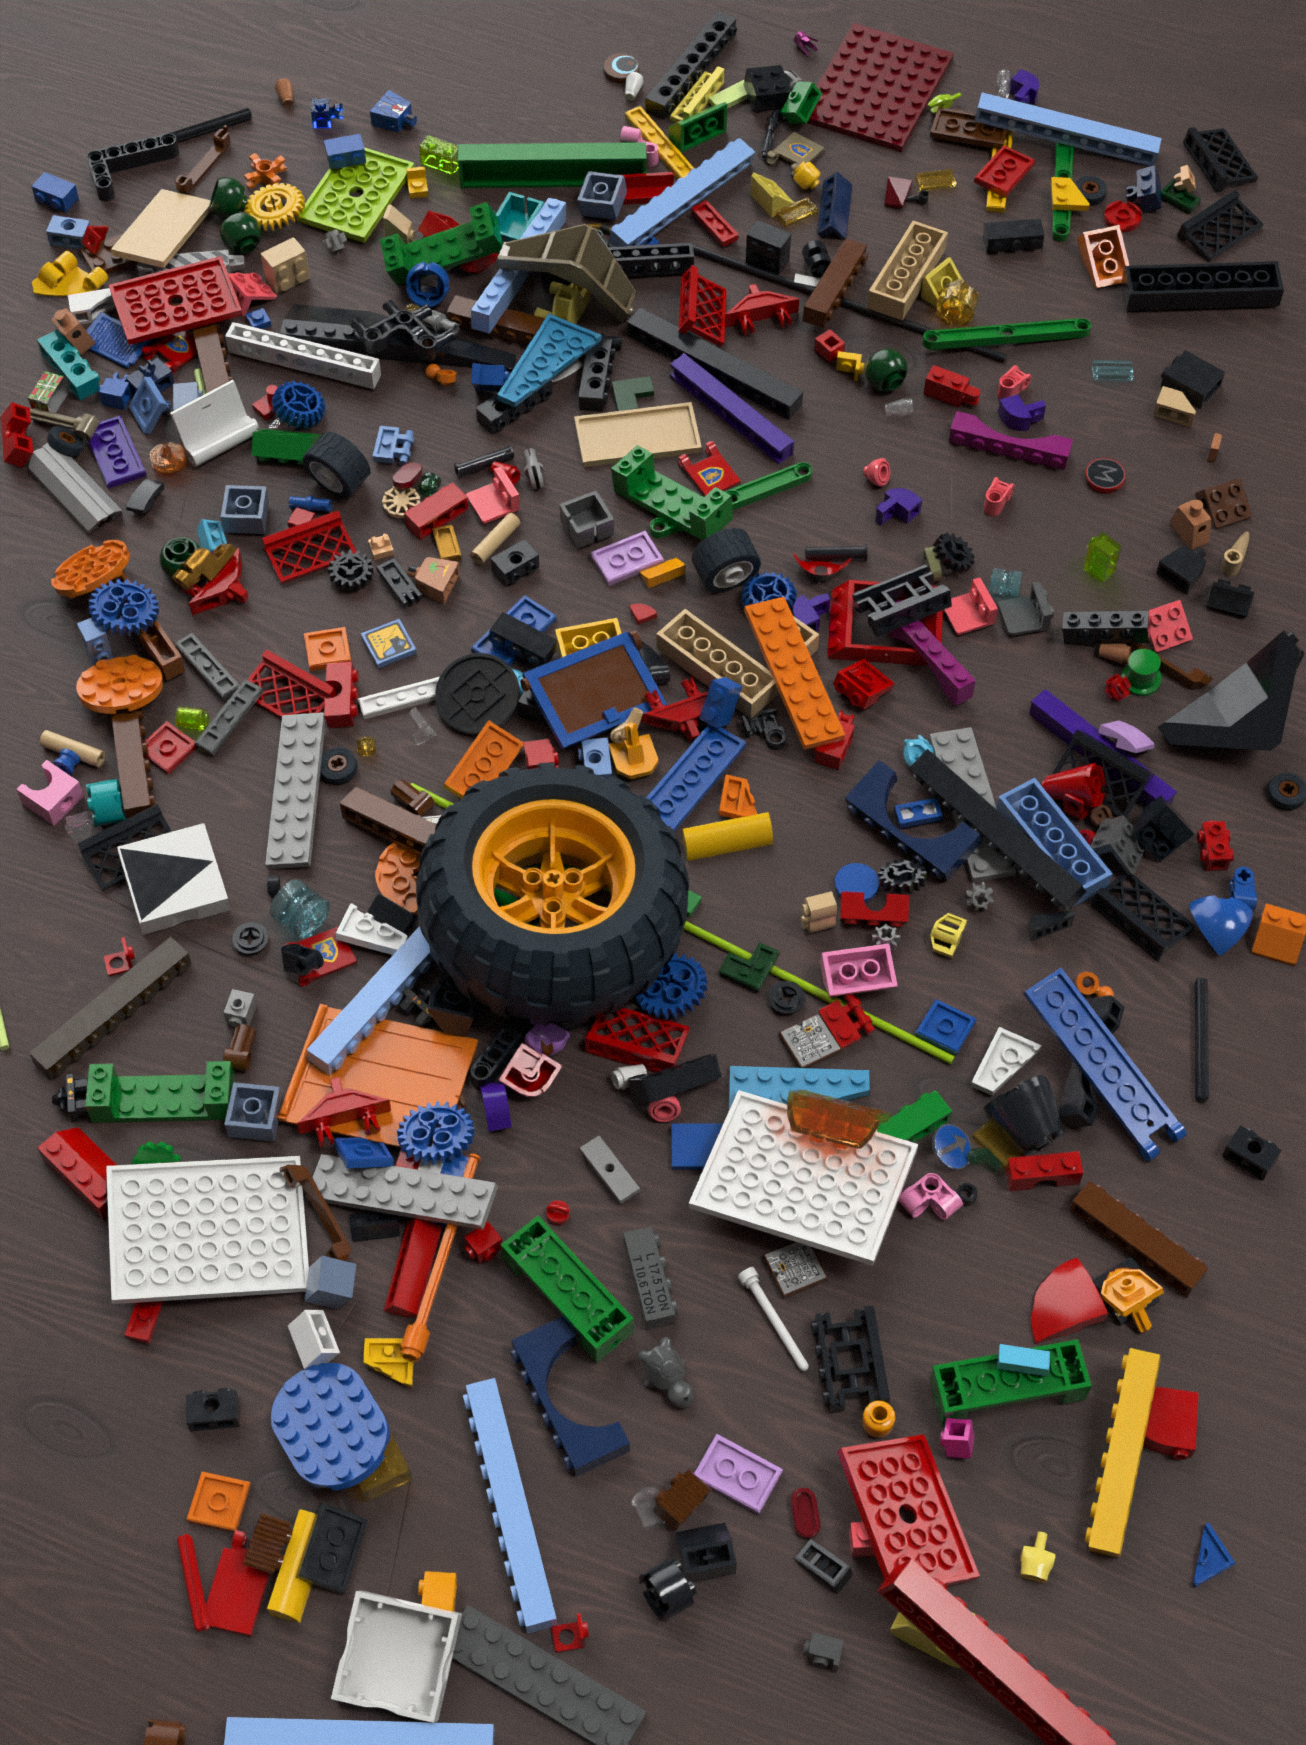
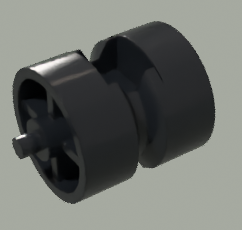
[802,240,831,278]

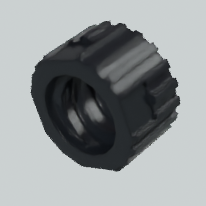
[267,875,280,895]
[956,1183,978,1206]

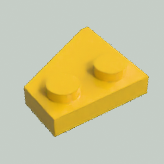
[1050,177,1090,211]
[363,1338,414,1388]

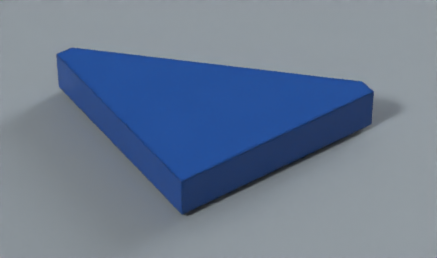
[1193,1522,1236,1588]

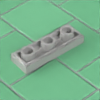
[580,1136,640,1204]

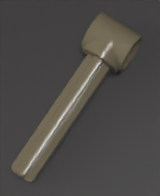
[30,408,100,441]

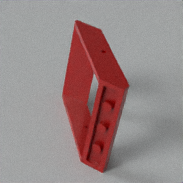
[827,580,943,666]

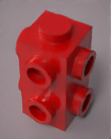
[1197,820,1234,871]

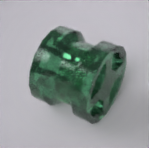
[417,472,442,497]

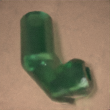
[967,1148,1002,1172]

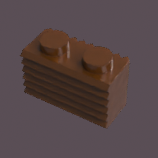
[653,1469,711,1531]
[242,1513,293,1574]

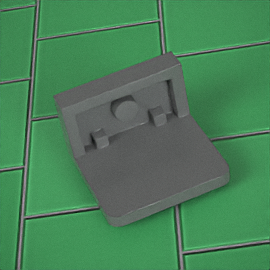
[998,582,1054,636]
[1090,815,1146,875]

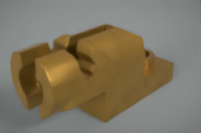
[172,543,237,590]

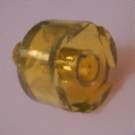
[936,279,980,326]

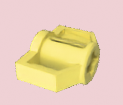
[930,913,967,958]

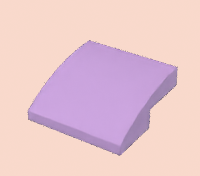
[1099,721,1155,753]

